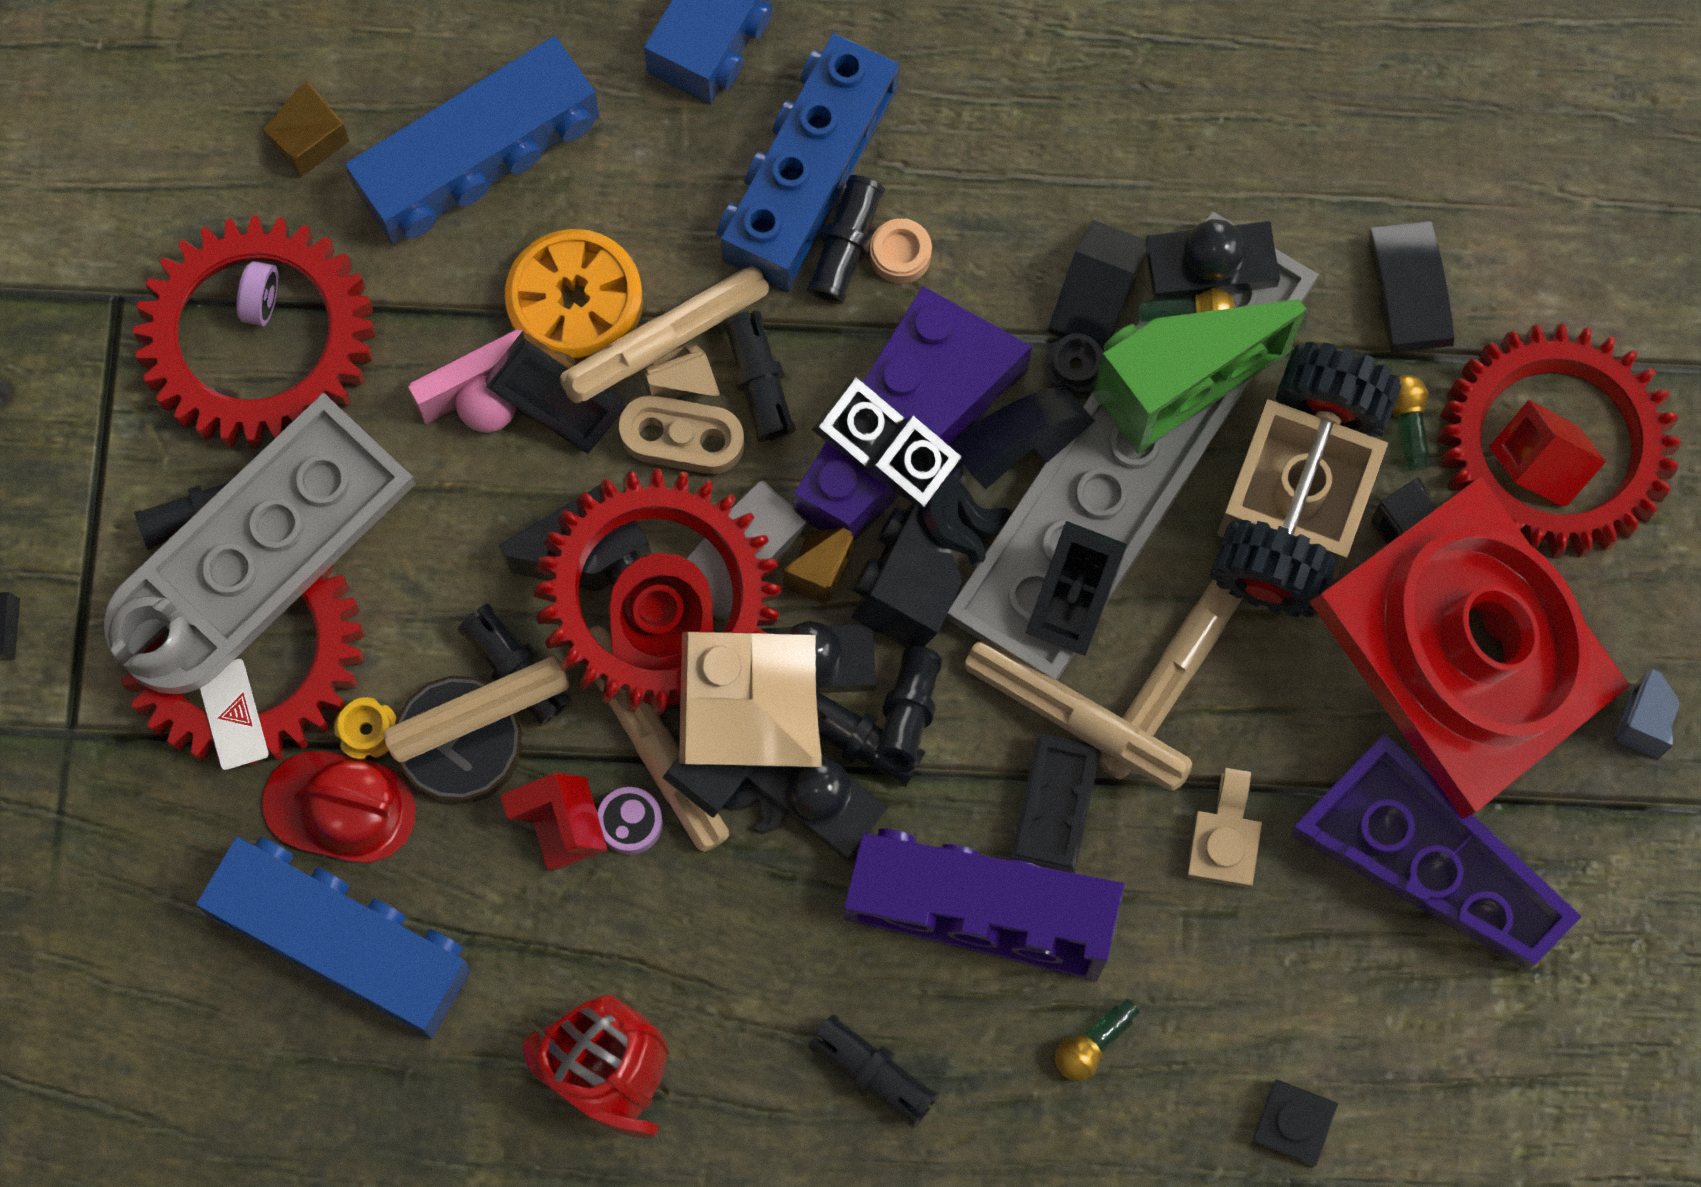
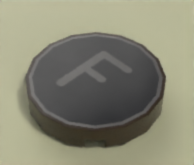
[395,676,523,804]

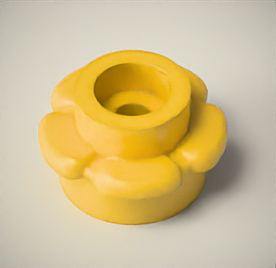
[334,697,397,760]

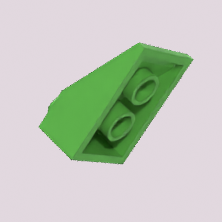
[1093,299,1307,454]

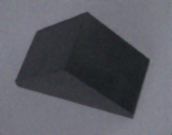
[1048,220,1146,352]
[1025,521,1127,656]

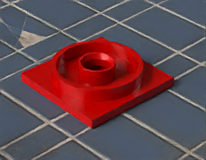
[1309,476,1630,819]

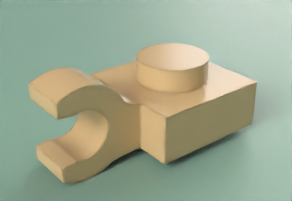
[1186,768,1262,889]

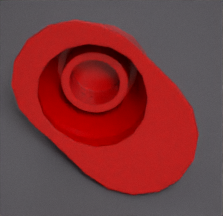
[609,552,714,707]
[262,751,416,863]

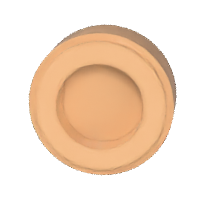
[870,218,932,284]

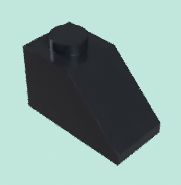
[499,479,651,592]

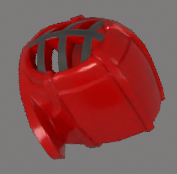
[522,995,669,1138]

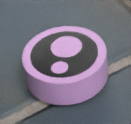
[236,261,278,327]
[597,787,663,855]

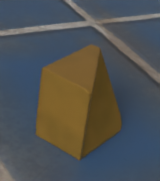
[263,81,350,177]
[783,528,854,605]

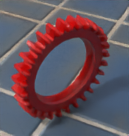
[133,216,376,450]
[1437,323,1681,559]
[533,469,781,715]
[121,565,365,766]

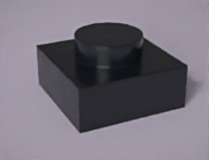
[1251,1079,1338,1168]

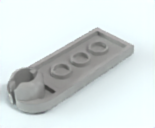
[104,393,416,694]

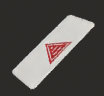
[200,659,269,770]

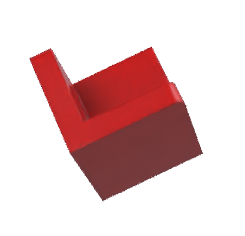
[1489,400,1606,507]
[501,772,608,870]

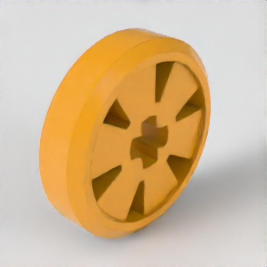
[505,229,643,363]

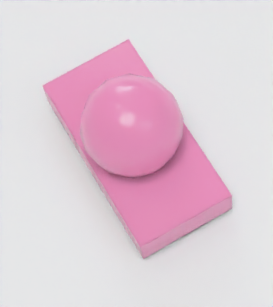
[408,330,522,433]

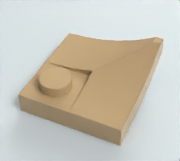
[679,632,822,767]

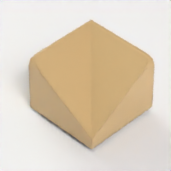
[640,342,720,399]

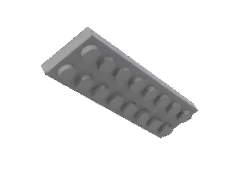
[946,211,1319,681]

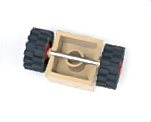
[1210,342,1401,617]

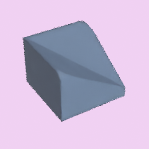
[1614,669,1679,760]

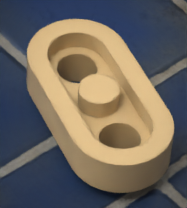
[619,395,744,474]

